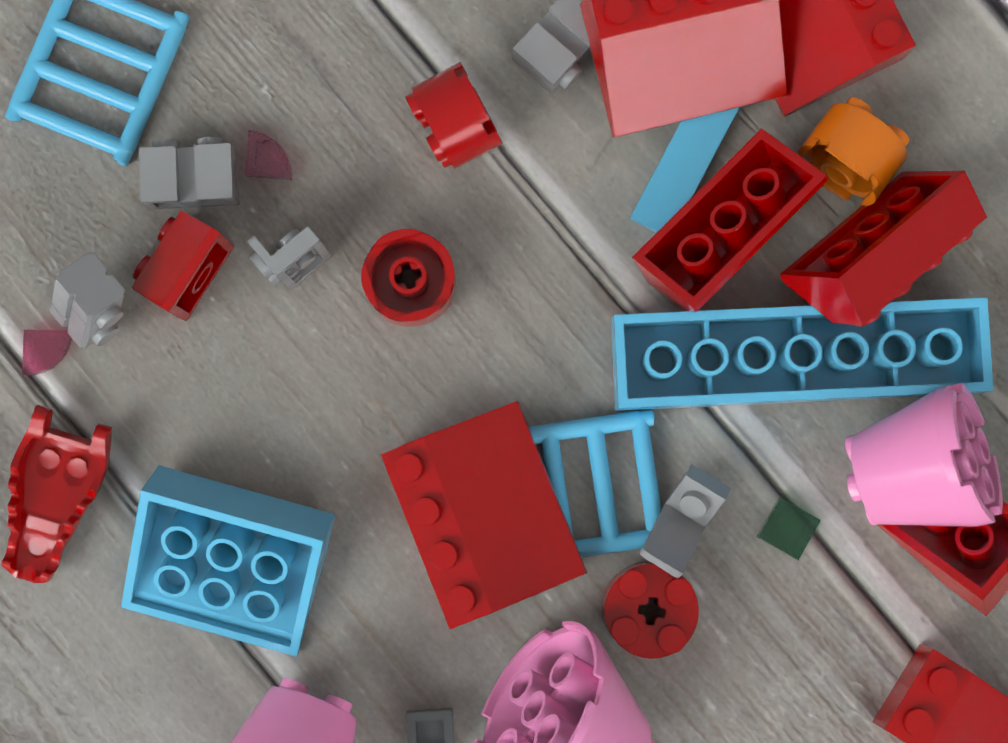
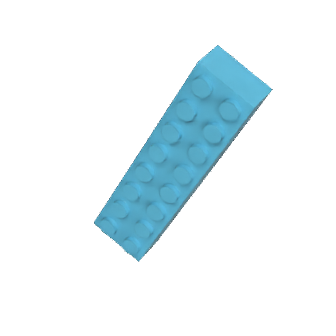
[611,298,994,411]

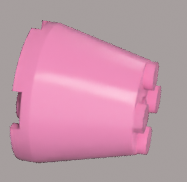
[845,383,1003,527]
[230,678,357,743]

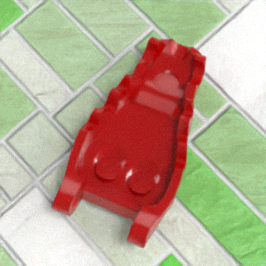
[1,405,112,583]

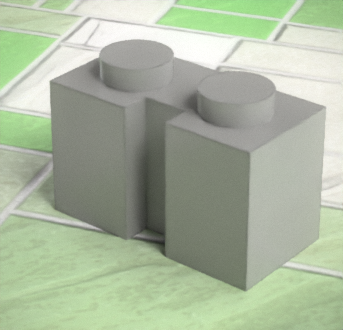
[512,0,592,95]
[139,137,240,210]

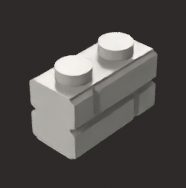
[50,253,126,348]

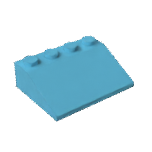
[121,465,336,657]

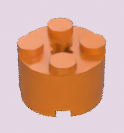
[798,97,910,206]

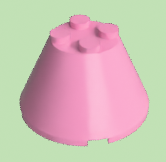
[474,621,656,743]

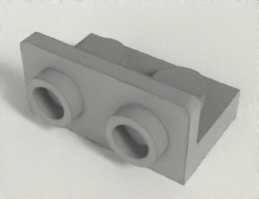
[247,226,332,291]

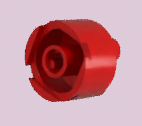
[405,62,503,169]
[361,229,456,327]
[601,562,699,659]

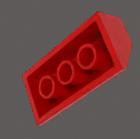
[632,128,829,313]
[780,170,987,327]

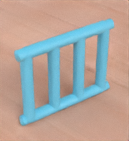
[5,0,190,166]
[529,410,662,557]

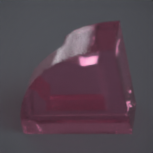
[245,130,292,180]
[22,330,72,376]

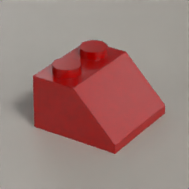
[131,211,234,322]

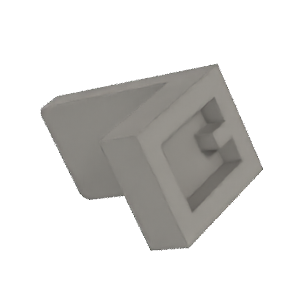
[640,464,731,578]

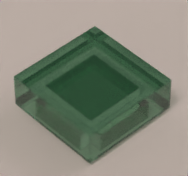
[756,497,821,560]

